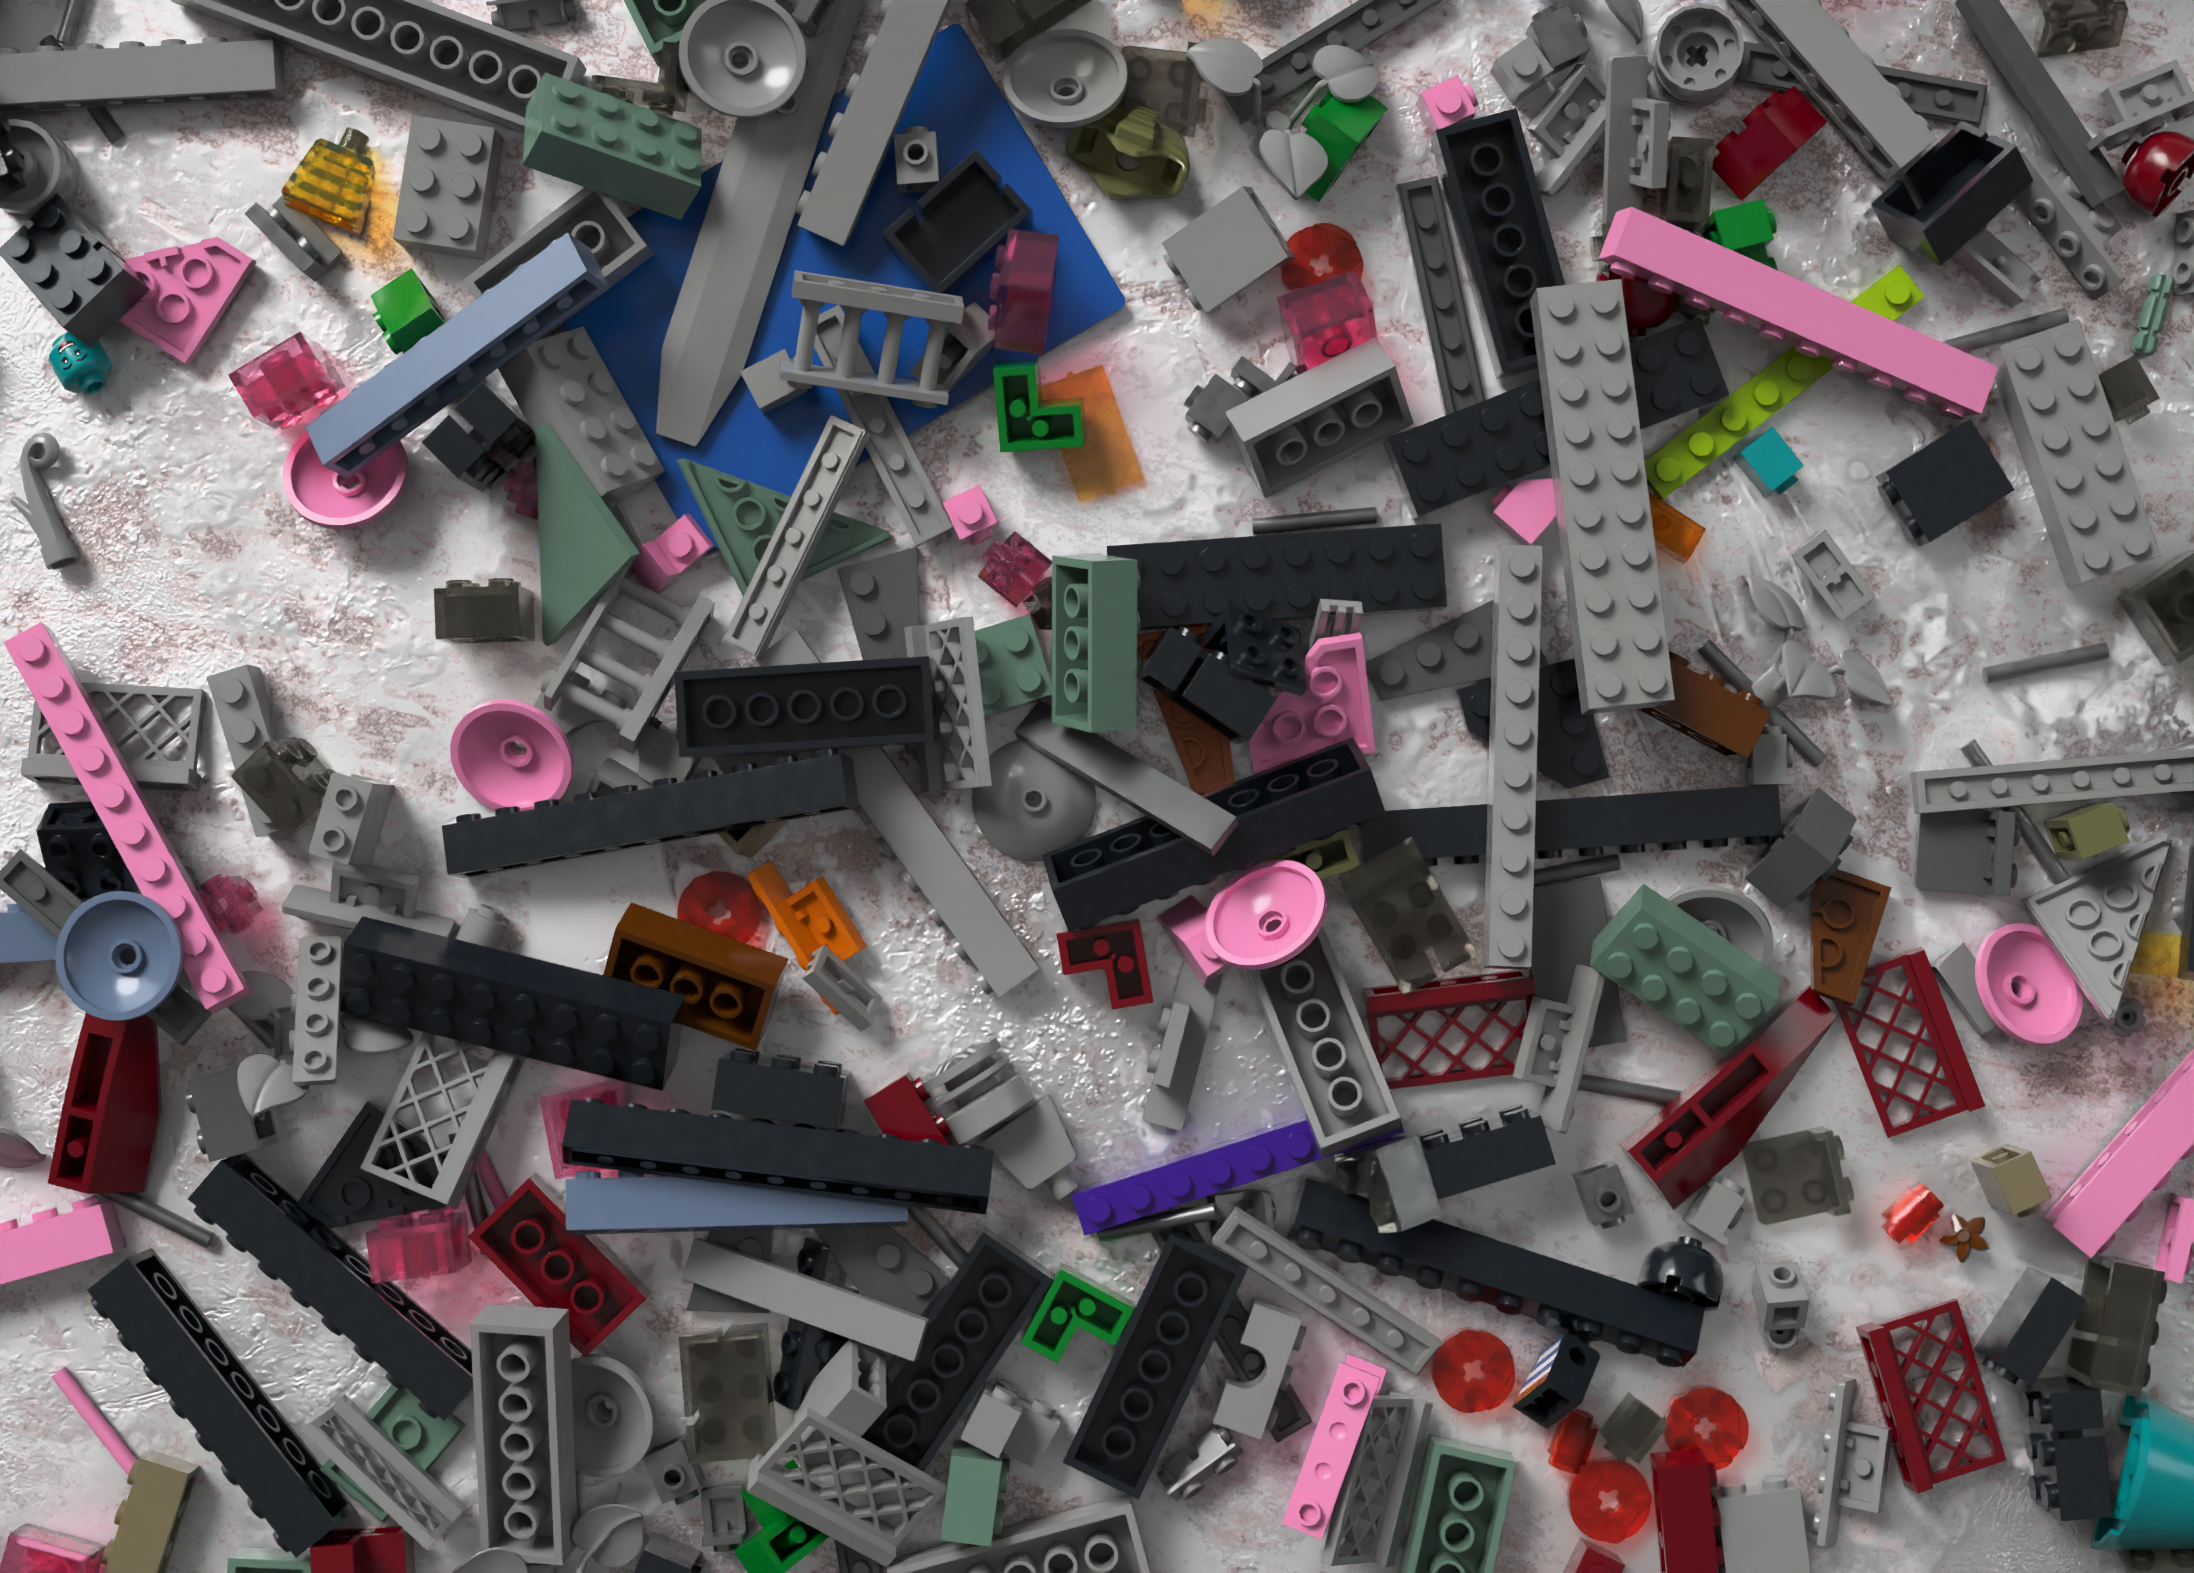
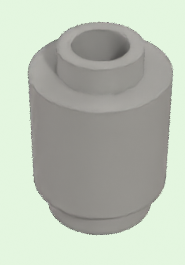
[455,904,508,949]

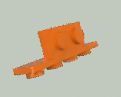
[747,861,867,1015]

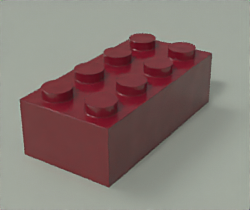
[468,1172,651,1358]

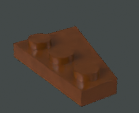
[1809,869,1892,1006]

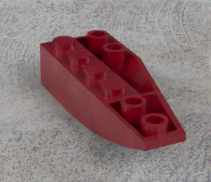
[1619,985,1837,1210]
[48,1013,162,1194]

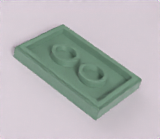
[320,1384,466,1523]

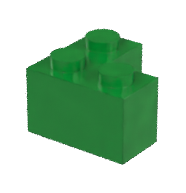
[1301,90,1388,202]
[1699,199,1778,270]
[370,268,447,355]
[993,359,1087,452]
[1020,1263,1135,1363]
[734,1459,830,1573]

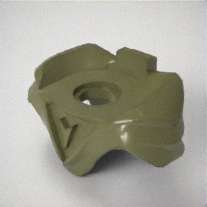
[1065,105,1190,200]

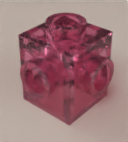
[504,457,539,520]
[978,531,1052,608]
[200,874,264,936]

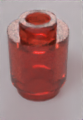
[1881,1182,1944,1245]
[1547,1408,1599,1474]

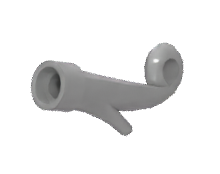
[10,432,80,570]

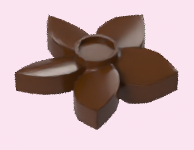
[1939,1213,1990,1263]

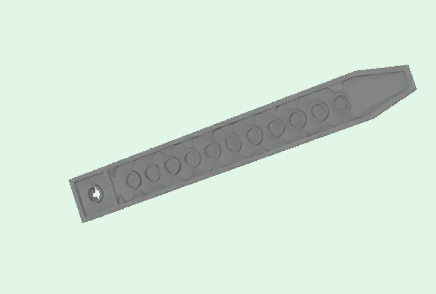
[656,0,865,447]

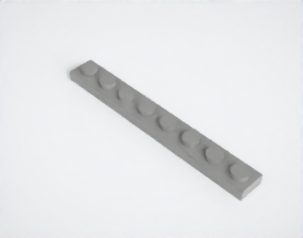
[1910,749,2194,814]

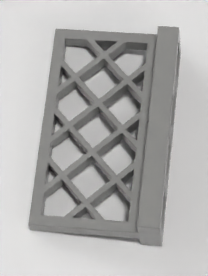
[904,616,992,793]
[21,682,205,792]
[360,1032,526,1209]
[1321,1391,1433,1567]
[302,1394,466,1550]
[747,1408,946,1567]

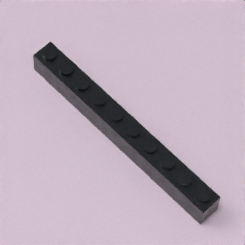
[442,748,859,878]
[1358,784,1782,870]
[562,1098,994,1214]
[1286,1178,1705,1367]

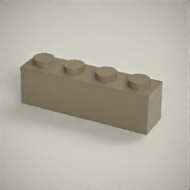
[101,1451,200,1573]

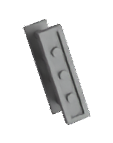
[780,270,964,408]
[540,562,715,754]

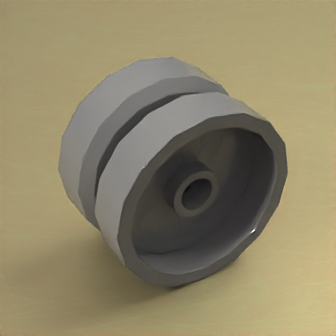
[0,119,79,221]

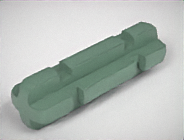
[2131,274,2176,356]

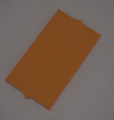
[1041,365,1144,503]

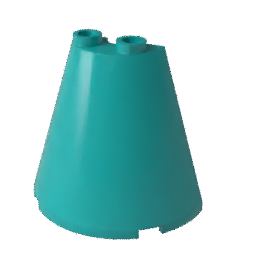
[2090,1384,2194,1550]

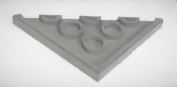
[2023,832,2171,1027]

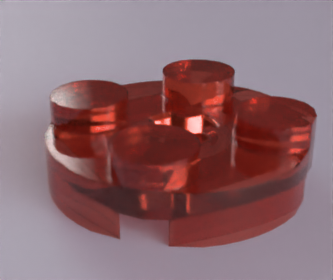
[1280,223,1363,308]
[677,871,762,943]
[1431,1327,1515,1413]
[1662,1385,1749,1471]
[1566,1457,1652,1544]

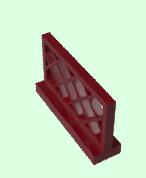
[1834,946,1985,1138]
[1363,969,1535,1089]
[1856,1299,2006,1493]

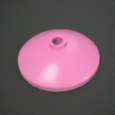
[283,431,409,529]
[450,700,574,811]
[1205,860,1328,970]
[1975,923,2084,1046]

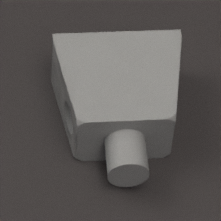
[983,1094,1078,1201]

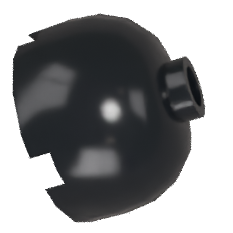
[1637,1236,1723,1311]

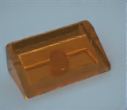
[1648,492,1706,564]

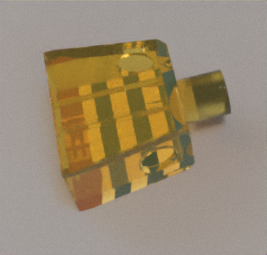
[282,127,376,236]

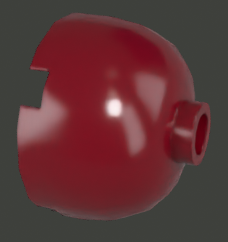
[2121,131,2194,217]
[1596,271,1678,336]

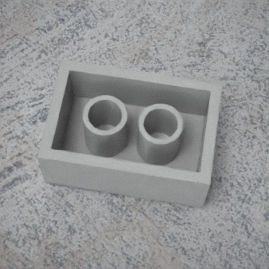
[393,115,504,260]

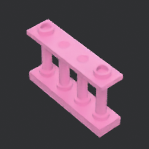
[1282,1353,1388,1540]

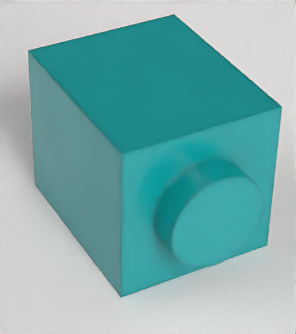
[1732,427,1804,496]

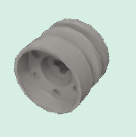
[1651,3,1745,108]
[922,1037,1033,1145]

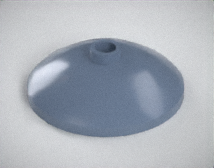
[55,891,184,1021]

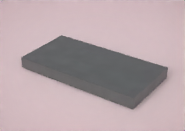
[1529,877,1627,1048]

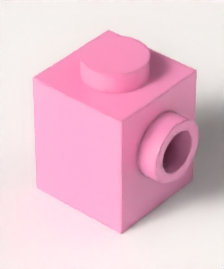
[1416,75,1478,137]
[942,485,999,546]

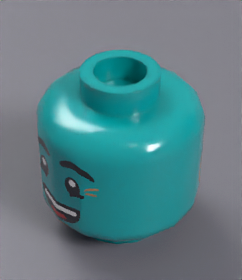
[48,332,113,394]

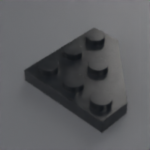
[1455,658,1610,789]
[296,1100,448,1228]

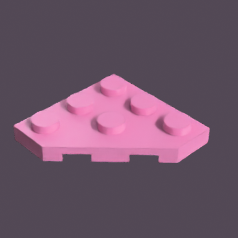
[119,237,256,366]
[1248,632,1376,773]

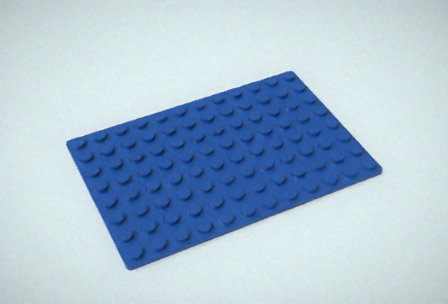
[562,24,1125,556]

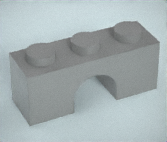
[1212,1298,1307,1440]

